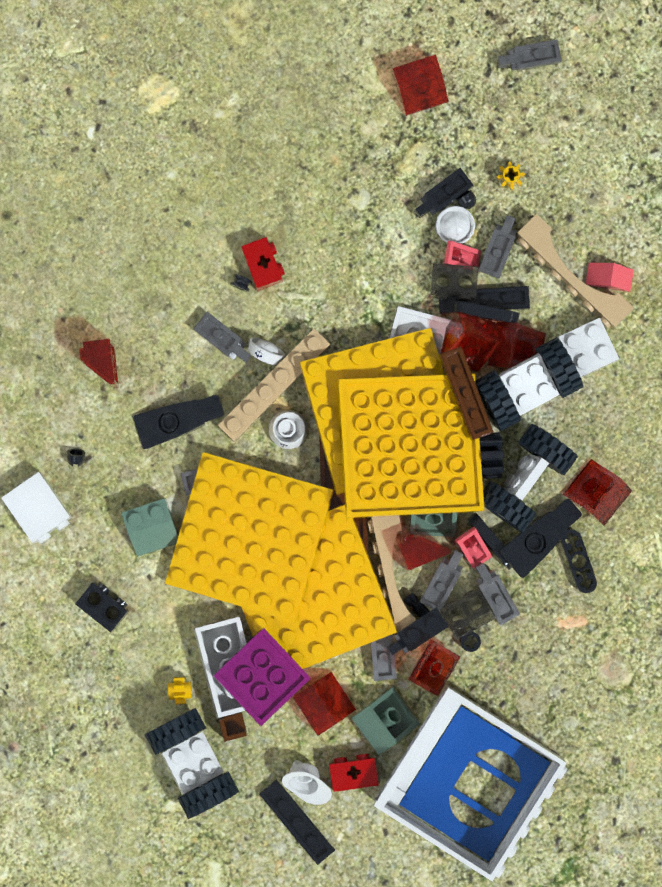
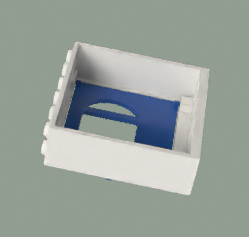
[374,685,567,881]

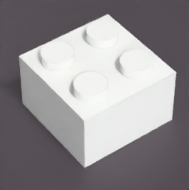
[558,318,619,378]

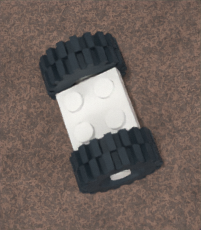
[475,337,583,431]
[483,424,578,533]
[145,708,239,819]

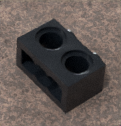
[75,582,129,633]

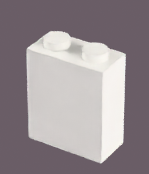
[2,472,72,544]

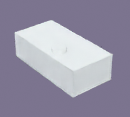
[193,617,246,718]

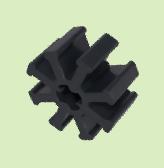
[479,432,504,479]

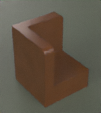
[219,712,248,742]

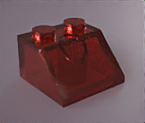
[392,54,449,116]
[440,312,502,372]
[488,321,546,371]
[79,339,119,389]
[563,459,633,526]
[397,534,451,571]
[407,639,461,696]
[293,671,356,736]

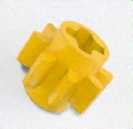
[496,161,525,191]
[168,677,192,705]

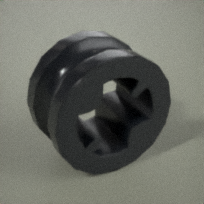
[230,274,253,292]
[460,631,481,652]

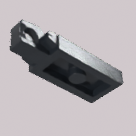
[414,168,474,218]
[387,607,449,656]

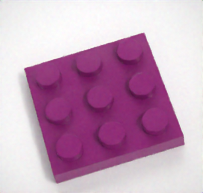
[213,628,311,726]

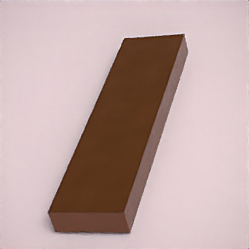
[439,347,494,441]

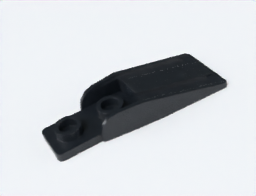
[133,395,224,449]
[500,499,582,578]

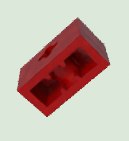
[241,237,285,291]
[329,753,379,792]

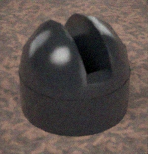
[457,190,476,209]
[67,448,85,467]

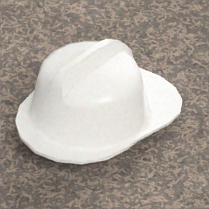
[282,760,332,805]

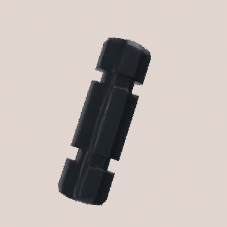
[404,593,430,618]

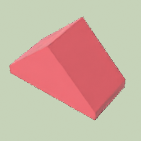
[443,241,481,273]
[585,263,634,292]
[454,527,492,569]

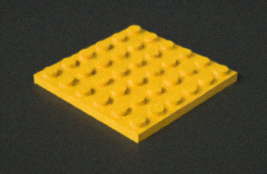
[299,328,444,495]
[338,374,484,518]
[165,452,334,623]
[242,505,398,669]

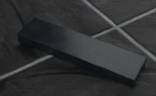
[438,286,530,314]
[259,779,335,865]

